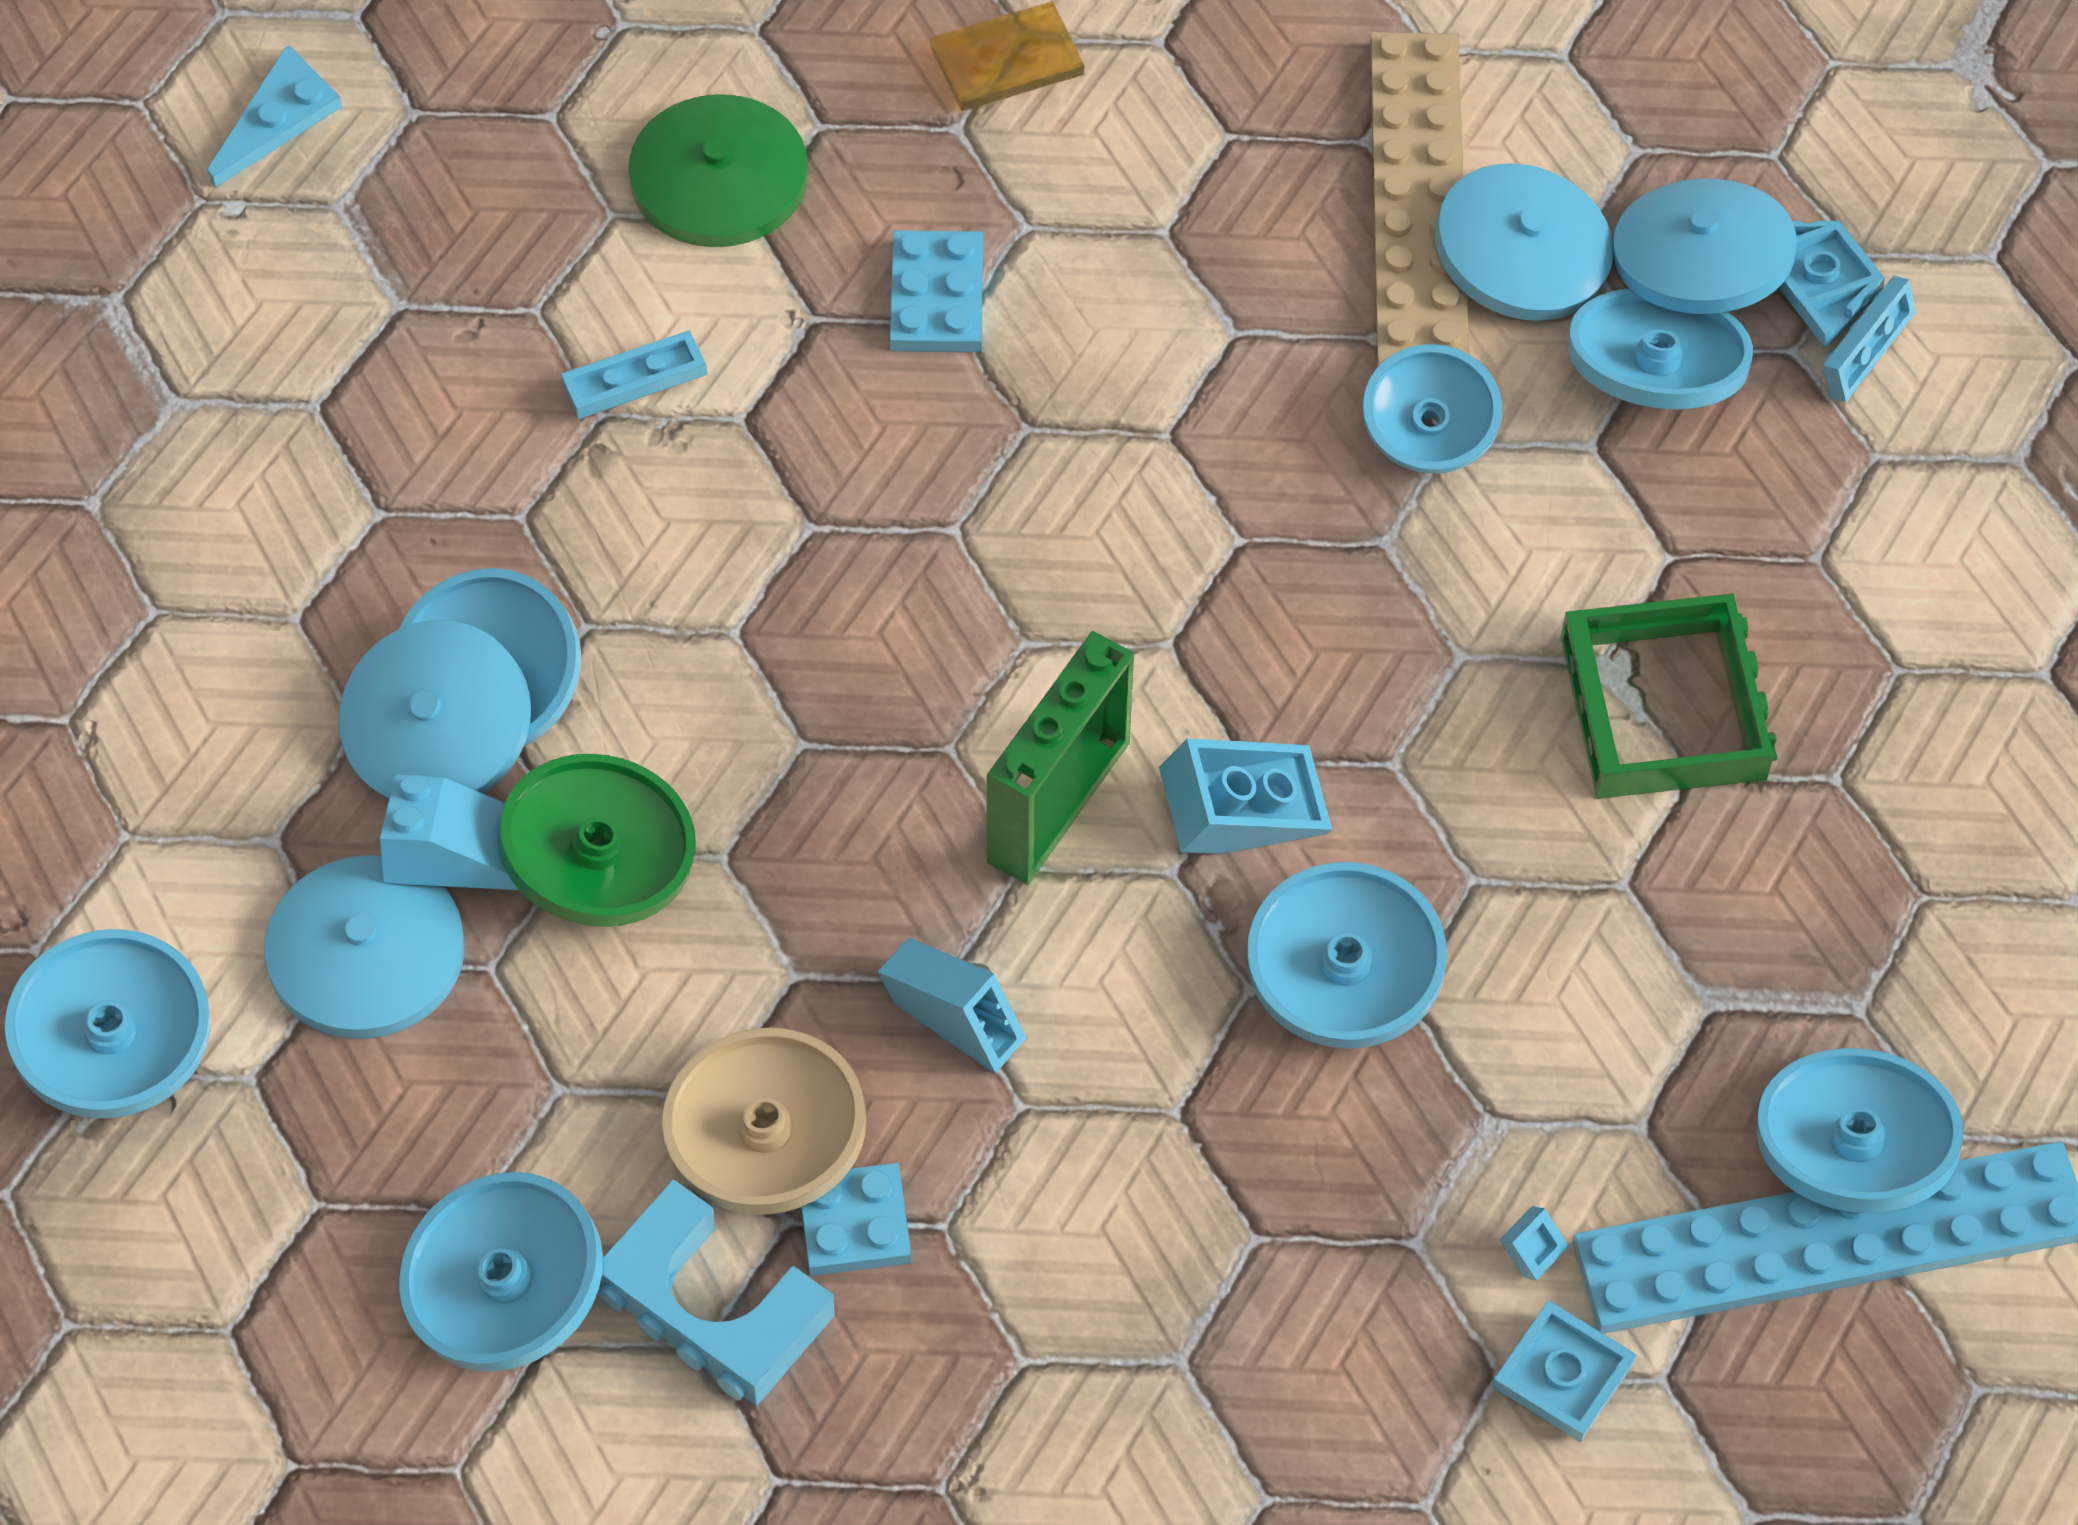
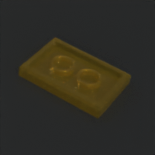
[930,1,1085,112]

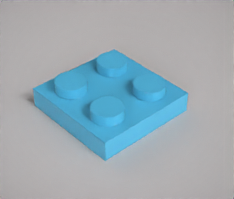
[802,1163,912,1276]
[1492,1300,1637,1442]

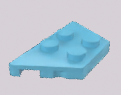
[1778,221,1885,347]

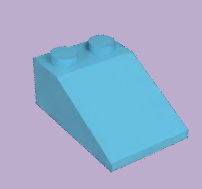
[1159,738,1332,854]
[380,775,519,890]

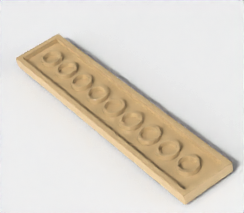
[1370,32,1469,367]

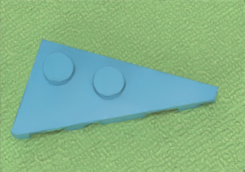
[207,45,342,187]

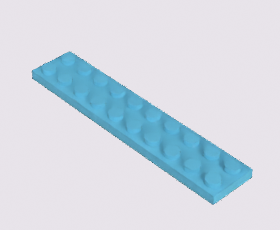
[1572,1141,2078,1334]

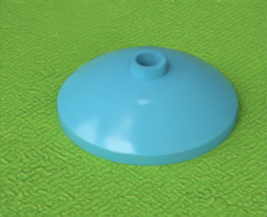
[1363,344,1502,474]

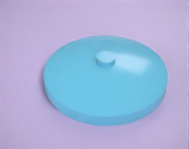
[1434,163,1614,321]
[1613,178,1796,314]
[1567,288,1753,409]
[399,568,581,747]
[339,620,531,800]
[264,855,465,1039]
[1247,862,1447,1048]
[5,929,211,1118]
[1756,1048,1963,1213]
[399,1172,603,1372]

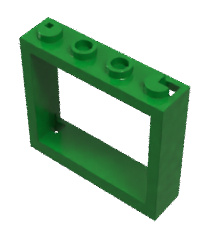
[1560,593,1778,799]
[987,630,1134,885]

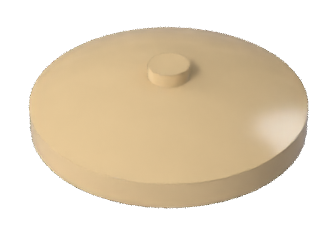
[662,1028,866,1215]

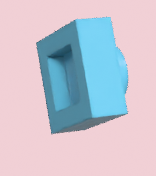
[1500,1206,1569,1281]

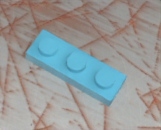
[1823,275,1916,402]
[561,330,707,419]

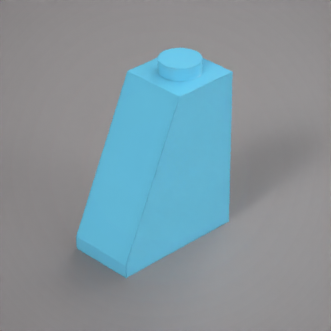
[878,937,1026,1073]

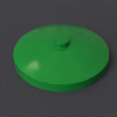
[629,94,808,247]
[498,754,696,927]

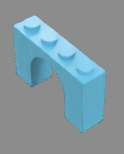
[597,1179,835,1407]

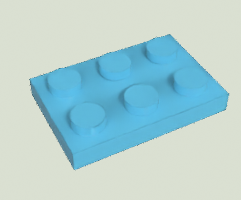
[890,230,984,352]

